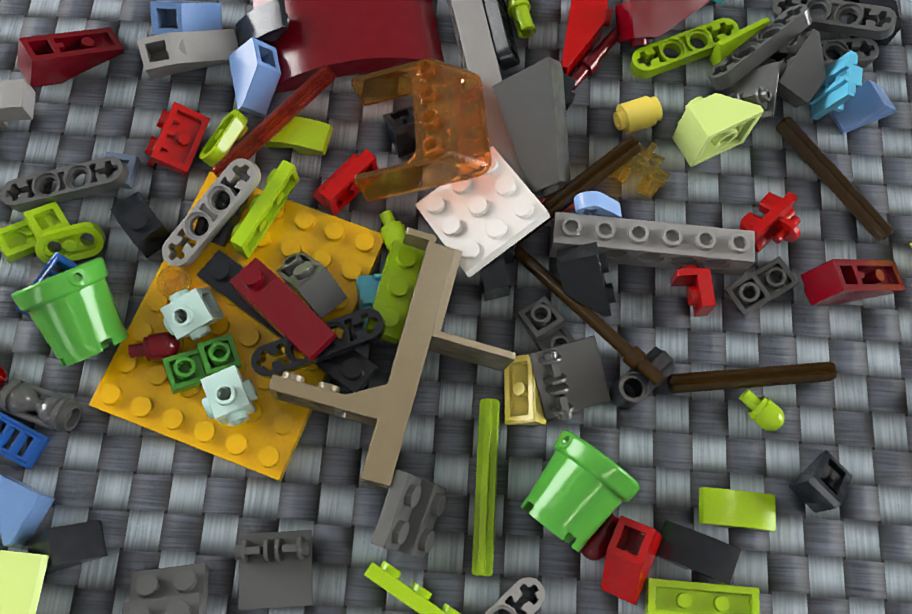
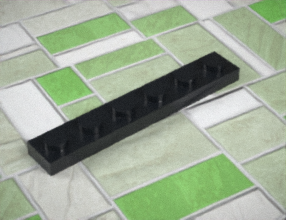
[197,250,378,393]

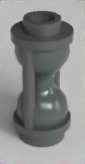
[0,379,82,432]

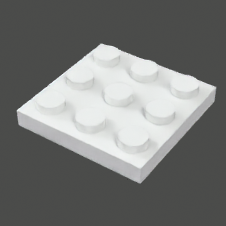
[415,146,550,278]

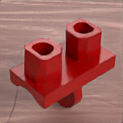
[740,191,801,253]

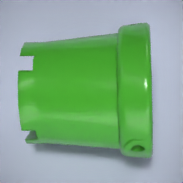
[11,257,129,367]
[520,430,640,552]

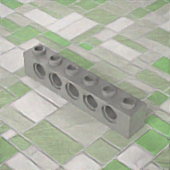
[549,212,755,276]

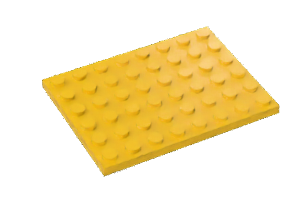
[89,171,385,482]

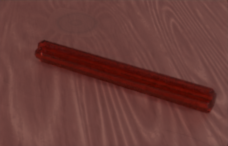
[212,65,336,177]

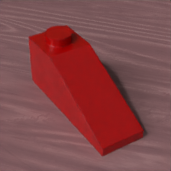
[561,0,613,76]

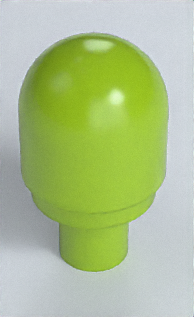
[379,210,406,251]
[739,389,785,431]

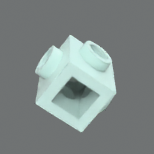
[160,287,225,341]
[200,365,258,426]

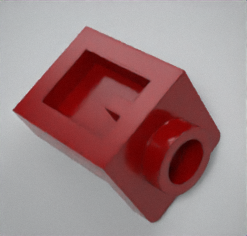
[670,265,716,317]

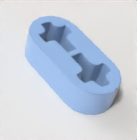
[574,191,622,218]

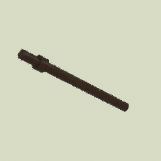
[514,245,666,387]

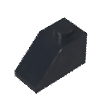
[111,191,170,258]

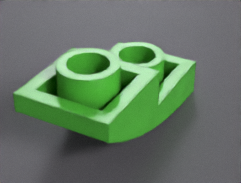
[162,334,242,394]

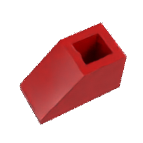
[601,515,663,605]

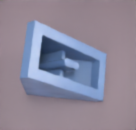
[829,80,897,134]
[0,474,55,548]

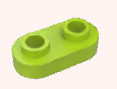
[199,109,248,167]
[35,222,106,263]

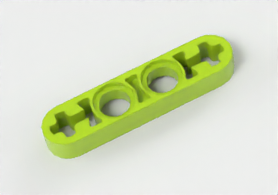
[629,18,739,79]

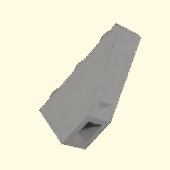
[136,29,238,79]

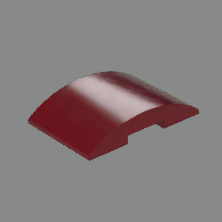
[253,0,445,93]

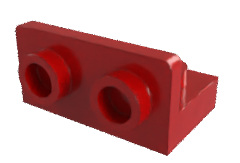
[145,102,211,176]
[312,149,379,216]

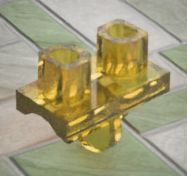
[610,141,670,199]

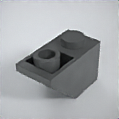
[777,29,826,108]
[276,251,347,319]

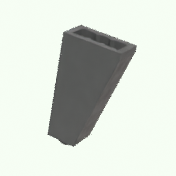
[492,56,571,198]

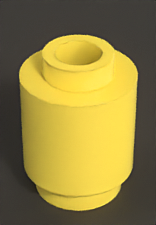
[613,96,663,135]

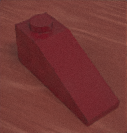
[615,0,709,48]
[17,27,124,88]
[229,258,337,361]
[801,259,905,306]

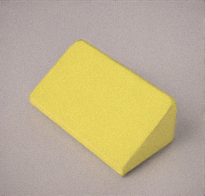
[504,354,546,425]

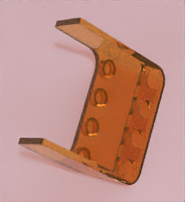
[351,58,492,202]

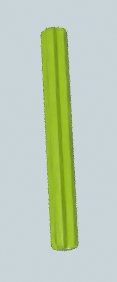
[471,398,500,577]

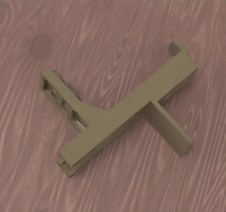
[268,228,516,489]

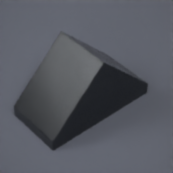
[383,106,428,158]
[789,450,852,513]
[27,520,108,575]

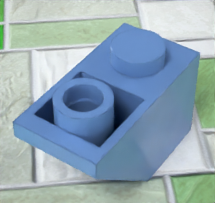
[150,0,223,34]
[228,37,281,118]

